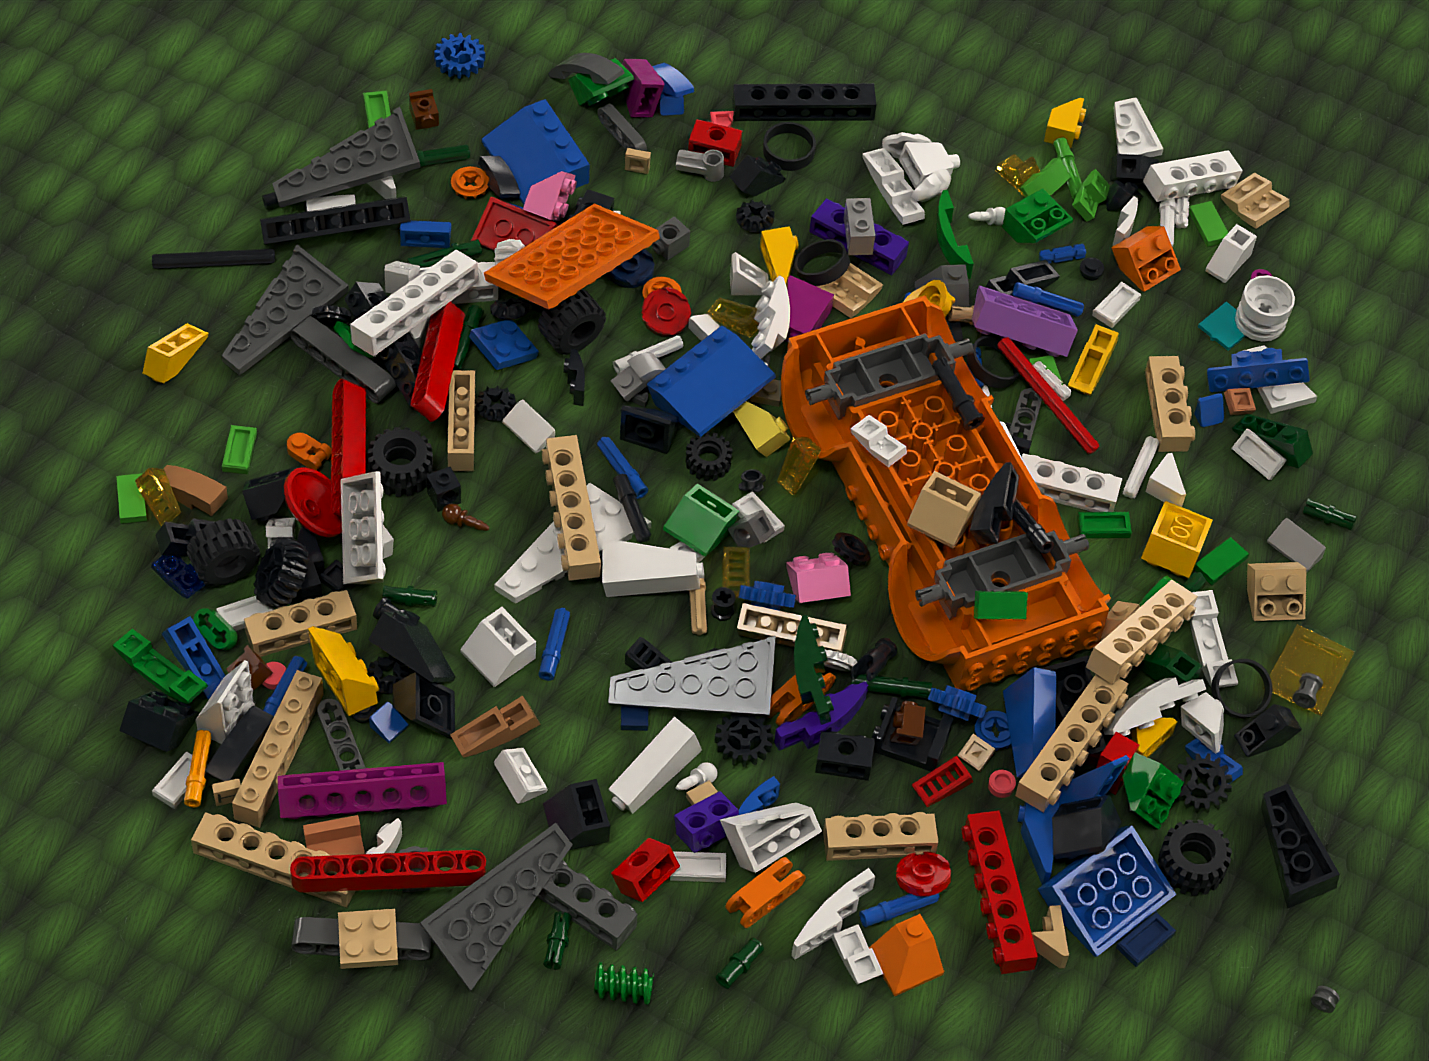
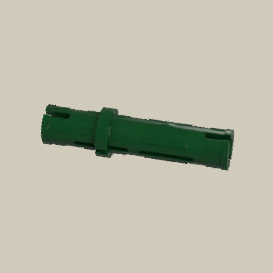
[407,239,482,268]
[453,305,484,370]
[851,674,932,699]

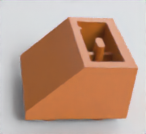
[1111,226,1181,291]

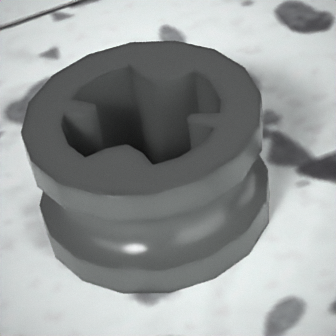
[1311,986,1340,1013]

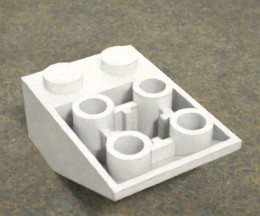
[196,660,255,744]

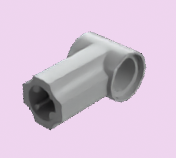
[676,150,724,182]

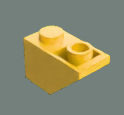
[1044,98,1086,148]

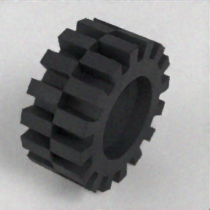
[685,432,732,481]

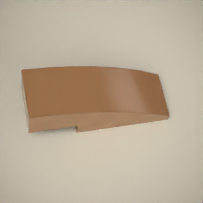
[151,465,228,516]
[450,696,540,757]

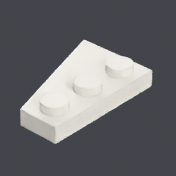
[1113,98,1163,157]
[1243,345,1317,414]

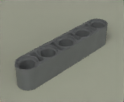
[290,316,396,404]
[291,917,432,960]

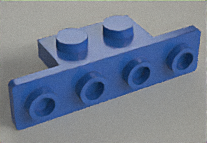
[1207,348,1310,392]

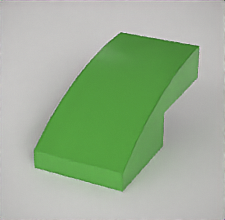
[1020,157,1071,197]
[1072,169,1110,222]

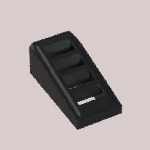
[625,637,672,671]

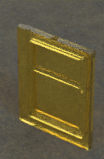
[1263,624,1355,716]

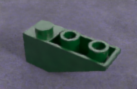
[1232,414,1313,469]
[1137,643,1203,685]

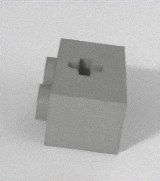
[844,198,875,255]

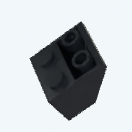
[119,691,199,752]
[543,779,610,850]
[1052,795,1122,860]

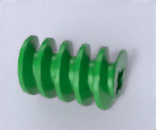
[594,962,654,1005]

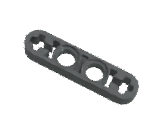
[317,699,366,793]

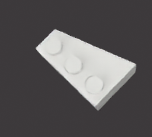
[720,803,822,873]

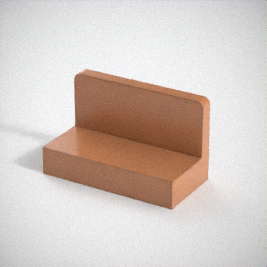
[303,815,365,856]

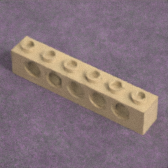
[542,435,601,581]
[1086,580,1198,684]
[232,670,324,828]
[1015,674,1129,813]
[191,812,360,907]

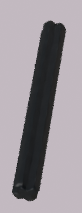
[152,249,275,269]

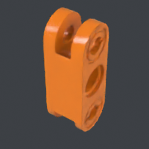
[769,673,836,726]
[725,857,806,928]

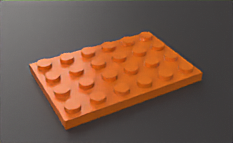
[484,204,660,310]

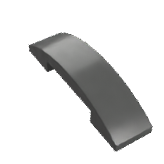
[548,53,625,85]

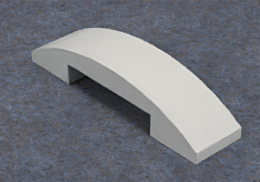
[1189,590,1238,688]

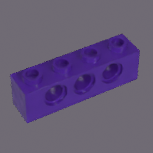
[809,198,909,276]

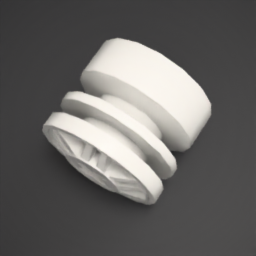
[1235,275,1295,342]

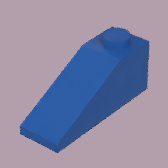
[162,616,225,699]
[1057,755,1130,806]
[1017,801,1060,885]

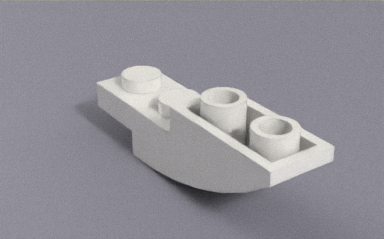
[751,276,790,359]
[1103,678,1206,736]

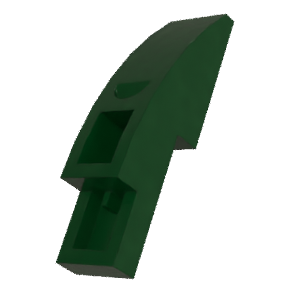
[794,615,834,725]

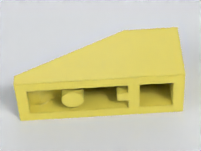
[733,401,791,457]

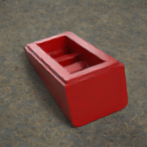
[912,756,973,807]

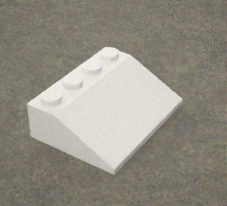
[341,471,386,584]

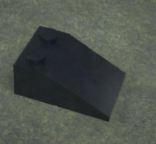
[368,610,456,682]

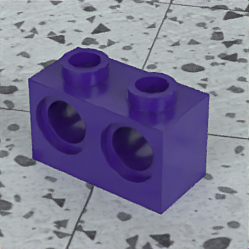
[674,791,739,853]

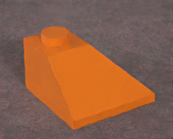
[869,914,944,997]

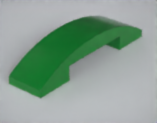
[936,190,974,279]
[113,629,208,704]

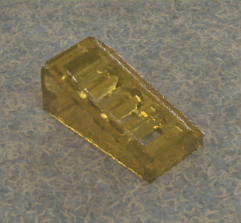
[706,297,759,337]
[777,437,821,495]
[135,468,181,526]
[722,547,750,598]

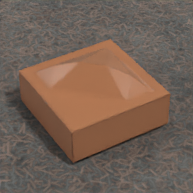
[1224,388,1256,415]

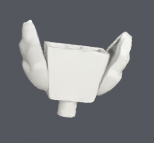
[882,132,960,202]

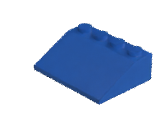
[482,99,590,205]
[646,325,776,437]
[1038,825,1176,957]

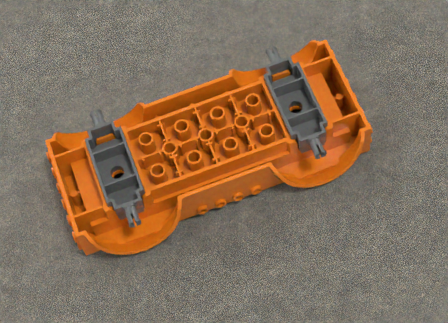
[781,295,1111,691]

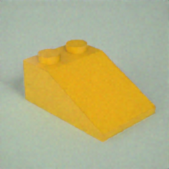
[1141,501,1212,578]

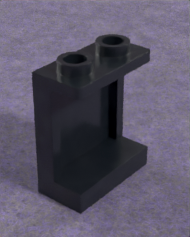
[872,697,954,772]

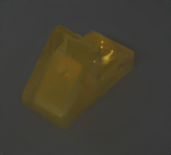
[996,154,1040,198]

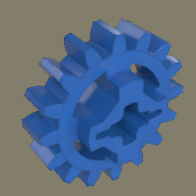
[434,33,485,79]
[738,581,796,611]
[928,685,987,721]

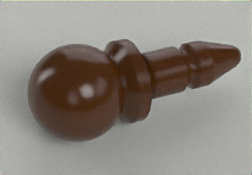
[442,503,489,531]

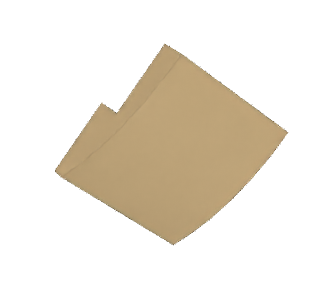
[1221,173,1289,229]
[816,263,883,318]

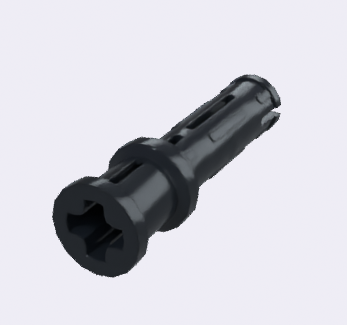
[932,357,985,430]

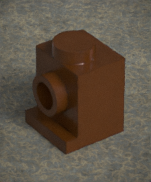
[409,89,439,130]
[226,645,273,691]
[890,701,926,746]

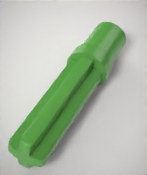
[1053,138,1082,199]

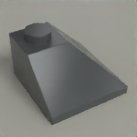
[914,265,969,316]

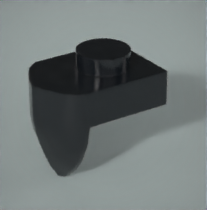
[1106,180,1144,211]

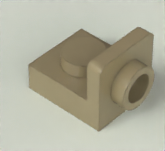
[750,379,781,407]

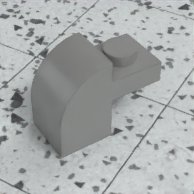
[611,353,666,401]

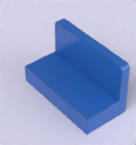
[400,221,451,248]

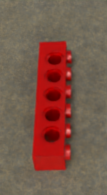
[962,810,1038,974]

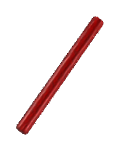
[997,337,1099,454]

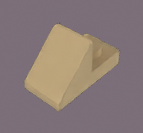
[1032,905,1069,968]

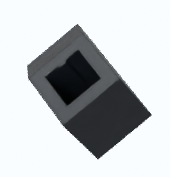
[1110,154,1159,183]
[729,155,786,196]
[1234,704,1302,757]

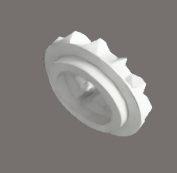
[824,650,857,672]

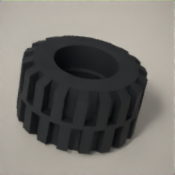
[538,289,606,355]
[368,427,433,497]
[187,519,261,586]
[1158,819,1232,896]

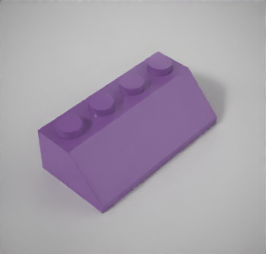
[972,285,1078,357]

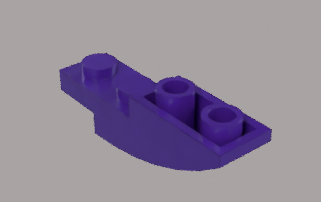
[774,681,868,751]

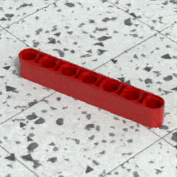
[411,301,465,422]
[331,379,366,517]
[290,850,486,893]

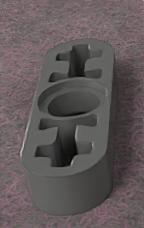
[598,104,647,152]
[1009,388,1042,441]

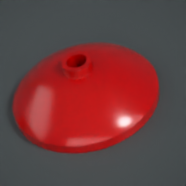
[284,467,342,537]

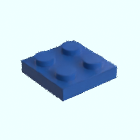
[469,320,539,370]

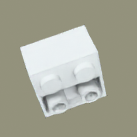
[461,607,536,687]

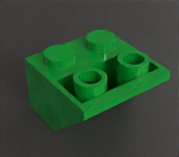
[568,58,634,106]
[1002,188,1073,243]
[663,484,740,557]
[1122,752,1184,830]

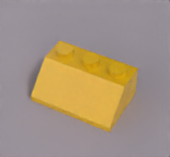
[308,626,379,716]

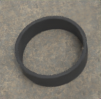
[763,122,816,171]
[794,239,850,286]
[967,335,1020,388]
[1211,659,1273,718]

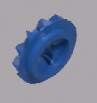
[974,711,1011,751]

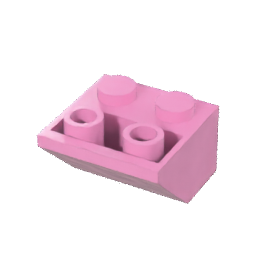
[523,171,577,221]
[786,553,851,603]

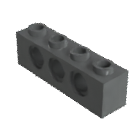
[537,860,638,951]

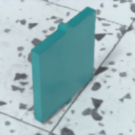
[1198,302,1246,351]

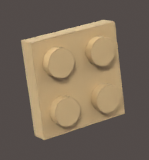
[338,909,398,969]

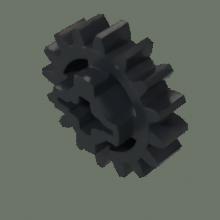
[714,714,774,767]
[1174,753,1232,812]

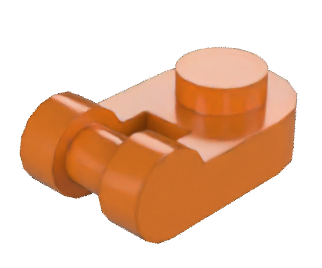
[287,433,331,470]

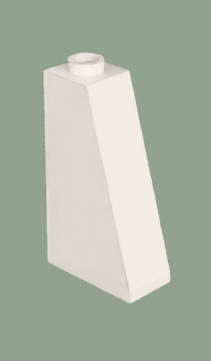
[602,539,704,597]
[609,717,702,814]

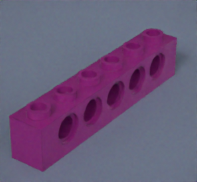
[278,762,447,819]

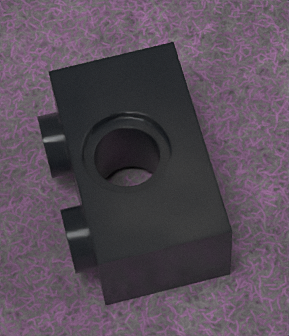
[815,731,875,781]

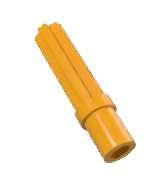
[184,730,212,807]

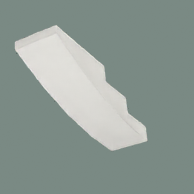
[863,148,925,225]
[792,868,875,960]

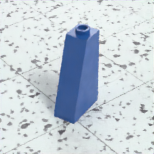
[1003,667,1056,779]

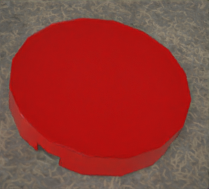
[641,287,691,337]
[896,852,951,896]

